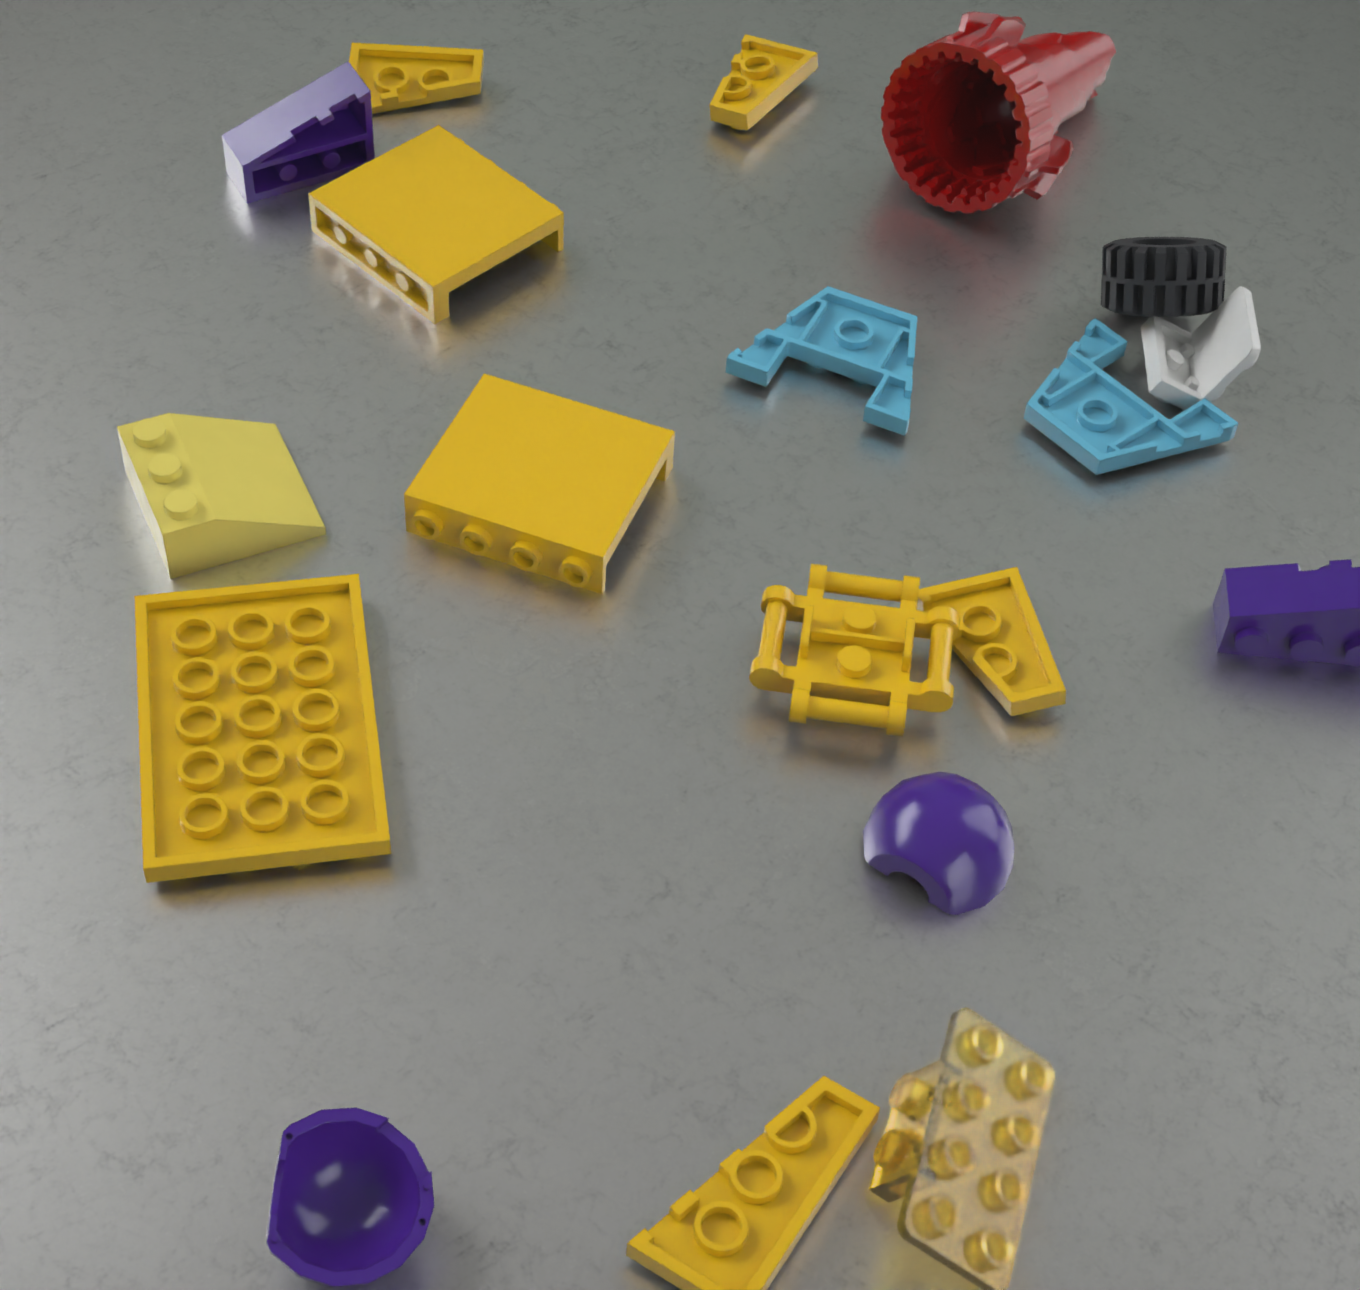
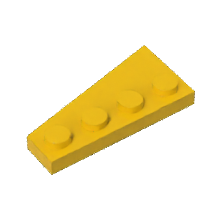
[626,1075,880,1290]

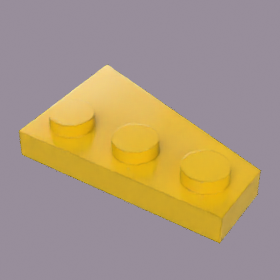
[709,34,818,131]
[349,42,484,114]
[917,567,1066,716]

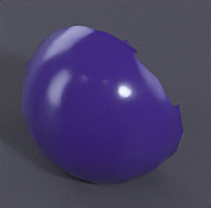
[863,772,1015,915]
[266,1107,435,1287]

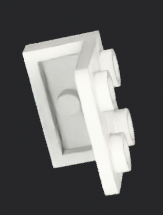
[1141,286,1261,410]

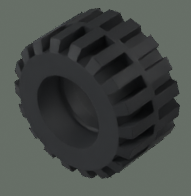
[1101,237,1227,317]

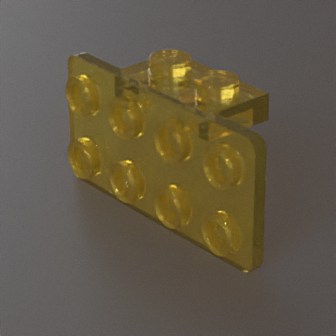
[869,1007,1055,1290]

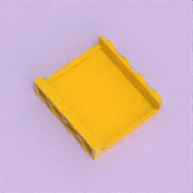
[308,125,564,324]
[404,373,675,594]

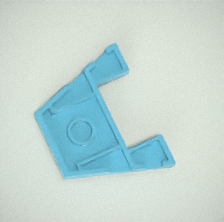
[725,286,918,436]
[1024,318,1239,475]

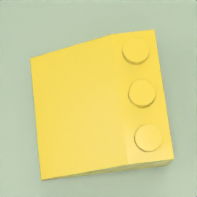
[117,413,326,579]

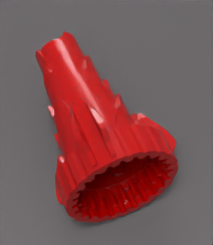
[881,11,1116,214]

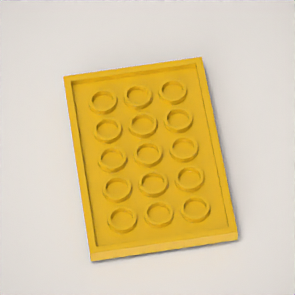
[134,574,391,883]

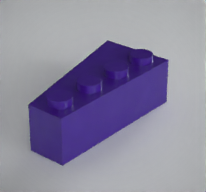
[1213,559,1360,667]

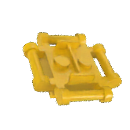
[749,563,960,737]

